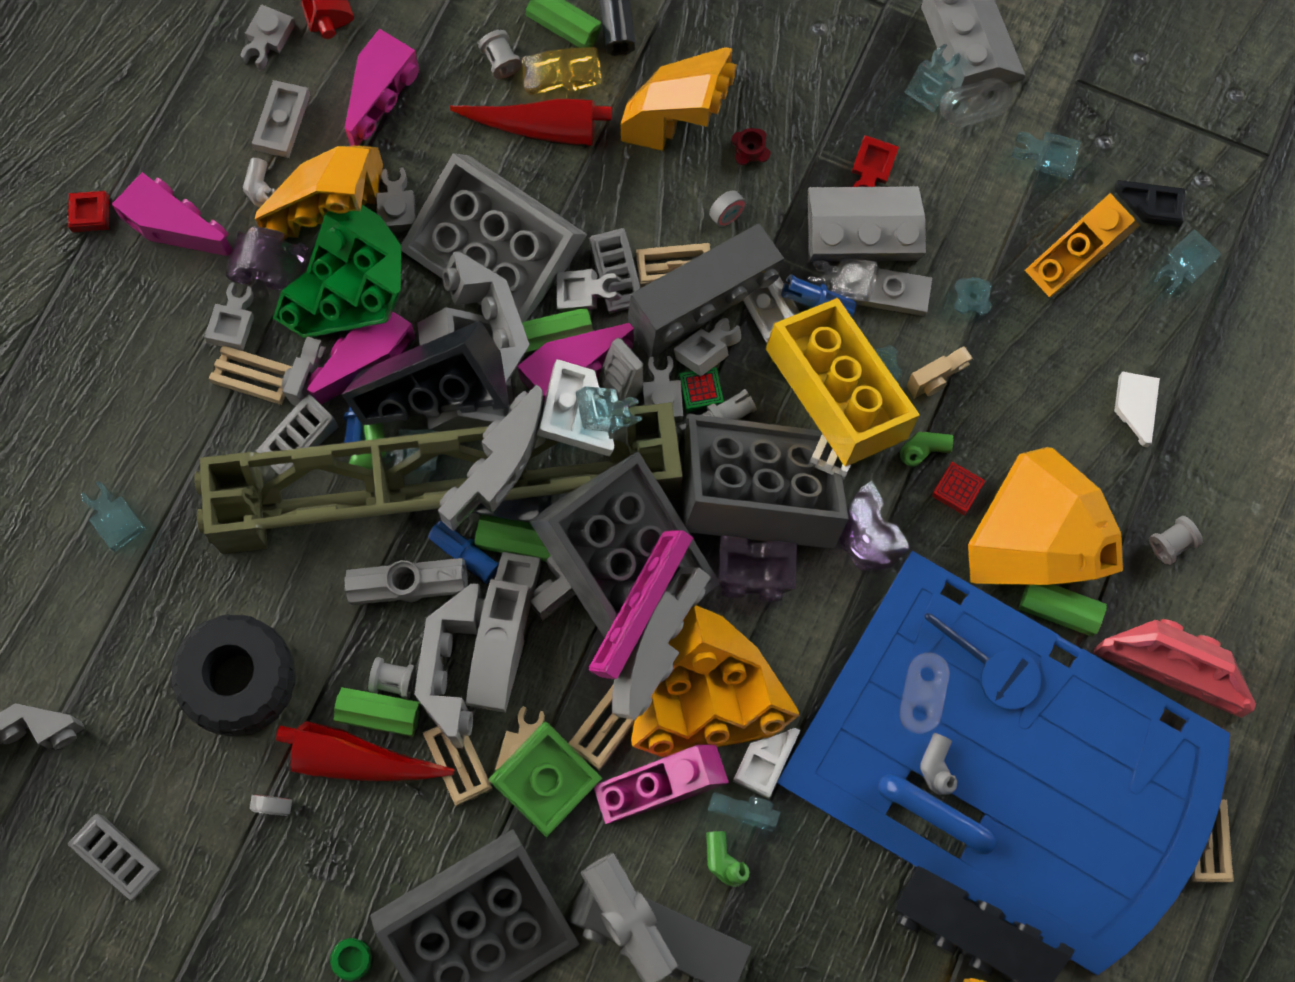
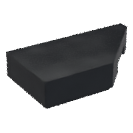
[1114,180,1185,227]

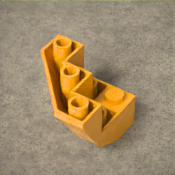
[621,47,737,151]
[255,146,383,240]
[968,447,1123,585]
[631,605,800,757]

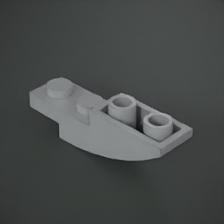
[438,385,544,531]
[466,552,542,713]
[612,567,711,720]

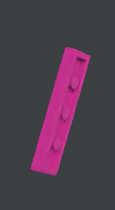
[589,530,693,679]

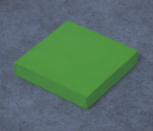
[488,721,602,837]

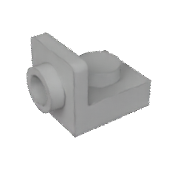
[530,556,576,621]

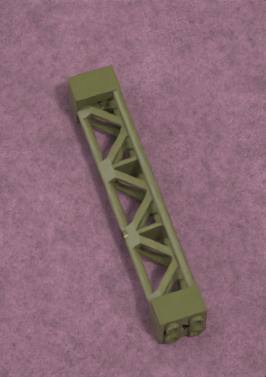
[194,402,682,554]

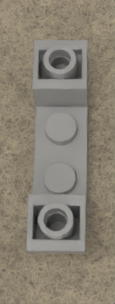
[442,252,530,384]
[414,584,485,748]
[0,703,85,750]

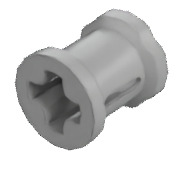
[478,30,522,79]
[1149,516,1203,565]
[368,657,416,700]

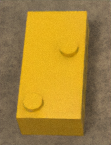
[766,298,920,467]

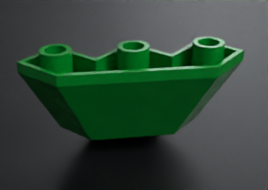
[273,204,402,338]

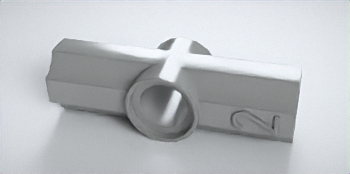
[344,558,468,605]
[580,854,678,982]

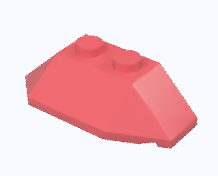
[1093,619,1256,718]

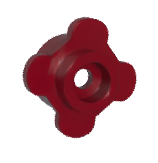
[731,128,771,166]

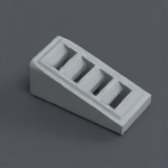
[589,228,641,314]
[599,338,643,407]
[256,394,339,475]
[68,814,161,901]

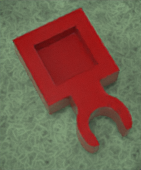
[851,135,899,187]

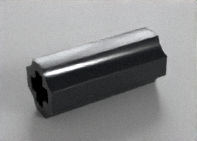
[599,0,636,56]

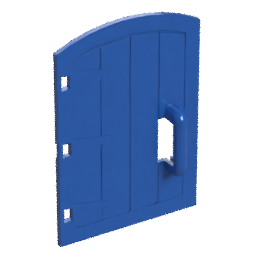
[777,551,1230,975]

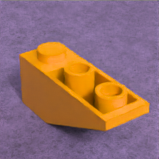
[1025,193,1140,298]

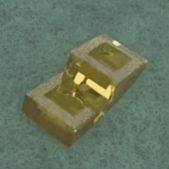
[521,47,602,96]

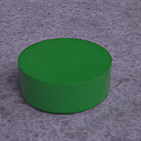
[330,938,373,981]

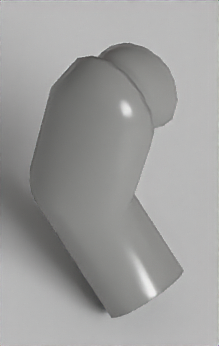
[243,158,276,208]
[920,733,957,795]

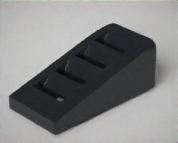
[471,495,552,523]

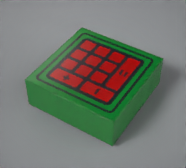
[679,367,724,413]

